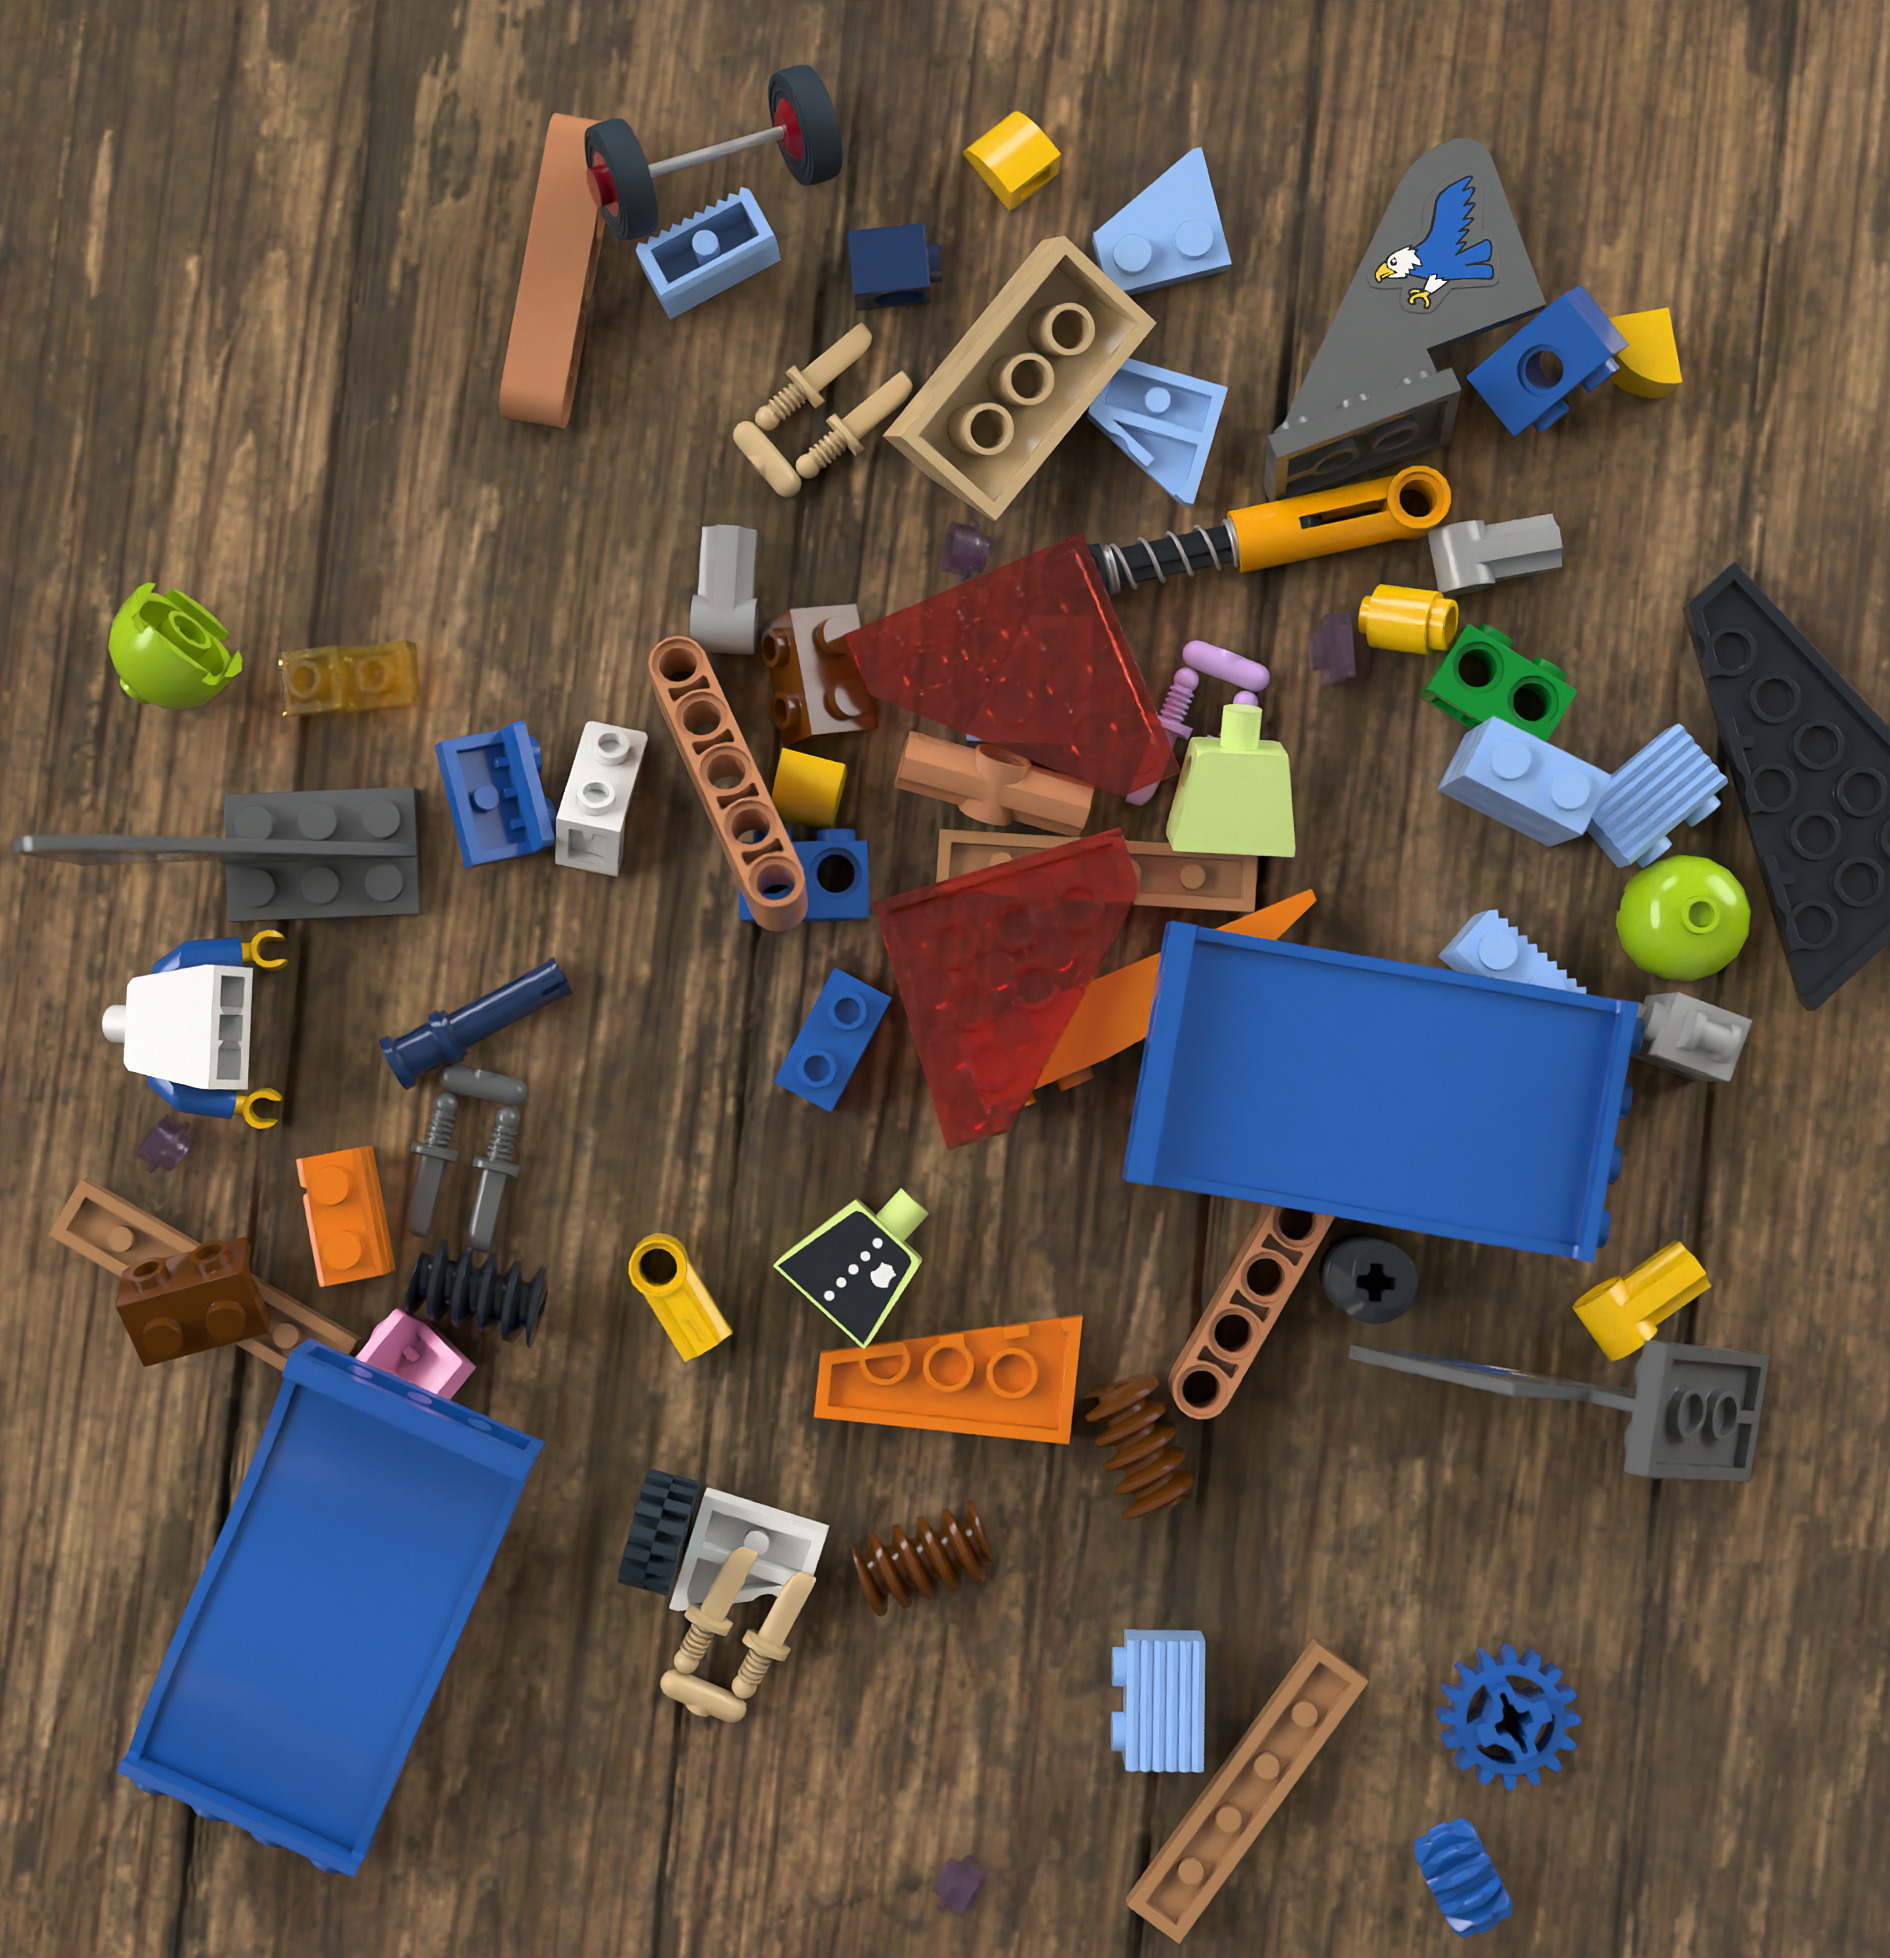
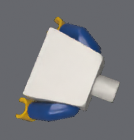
[102,930,288,1129]

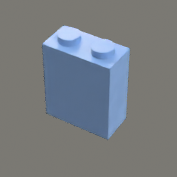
[1437,716,1612,847]

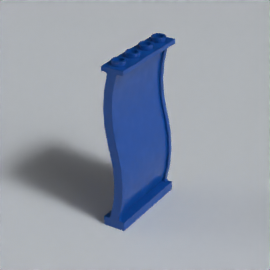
[1122,921,1644,1263]
[116,1338,546,1878]

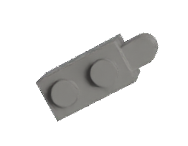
[1630,992,1752,1082]

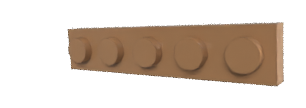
[936,829,1258,914]
[48,1178,362,1372]
[1126,1638,1369,1944]

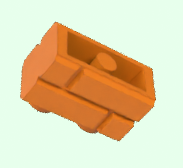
[296,1145,396,1287]

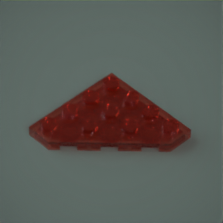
[844,532,1181,797]
[873,827,1140,1151]

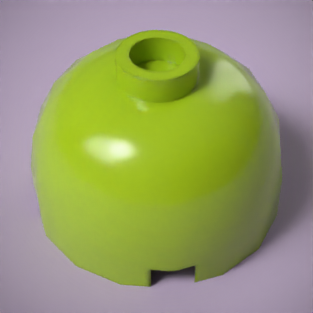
[108,582,242,710]
[1616,855,1751,982]

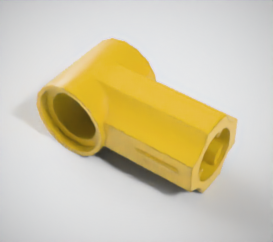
[629,1233,733,1362]
[1572,1240,1711,1361]

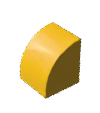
[963,111,1061,212]
[1608,307,1682,398]
[771,748,848,830]

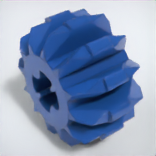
[1414,1817,1512,1939]

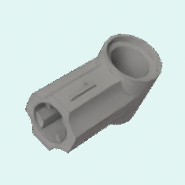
[1428,514,1563,597]
[690,525,759,655]

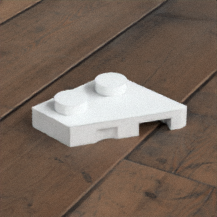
[669,1487,829,1611]

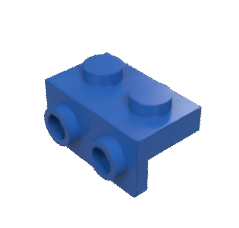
[434,721,557,869]

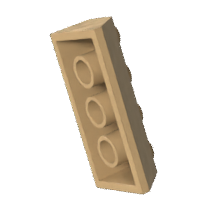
[883,236,1156,521]

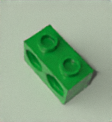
[1417,623,1578,742]

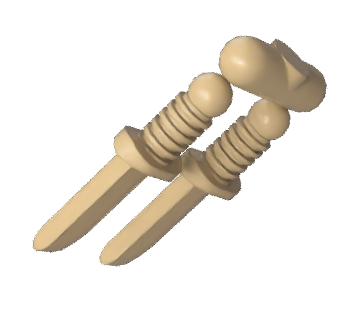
[733,322,912,497]
[660,1547,816,1723]

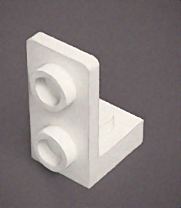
[555,721,648,877]

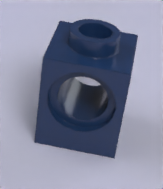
[848,223,942,311]

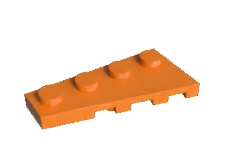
[814,1314,1083,1444]

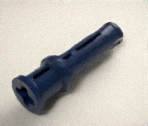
[379,957,573,1090]

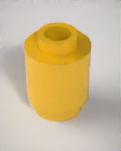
[1358,584,1458,656]

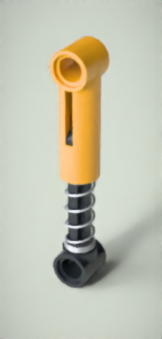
[1041,466,1451,614]

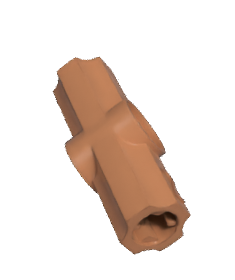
[895,731,1094,837]

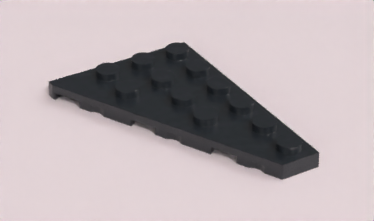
[1682,562,1890,1011]

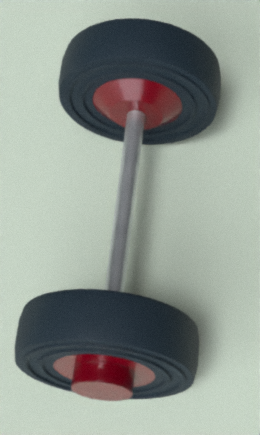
[584,65,843,241]

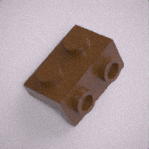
[760,604,878,746]
[115,1237,271,1367]

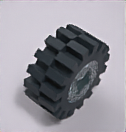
[618,1468,700,1596]

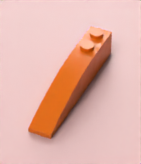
[955,888,1316,1116]

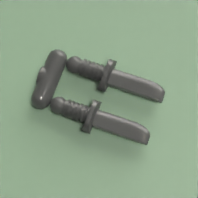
[406,1064,528,1253]

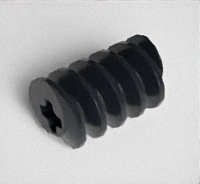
[1318,1233,1418,1324]
[405,1239,549,1348]

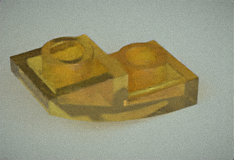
[278,640,421,717]

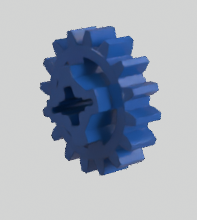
[1436,1643,1581,1790]

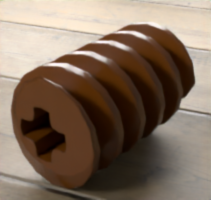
[1083,1374,1195,1520]
[850,1499,994,1617]

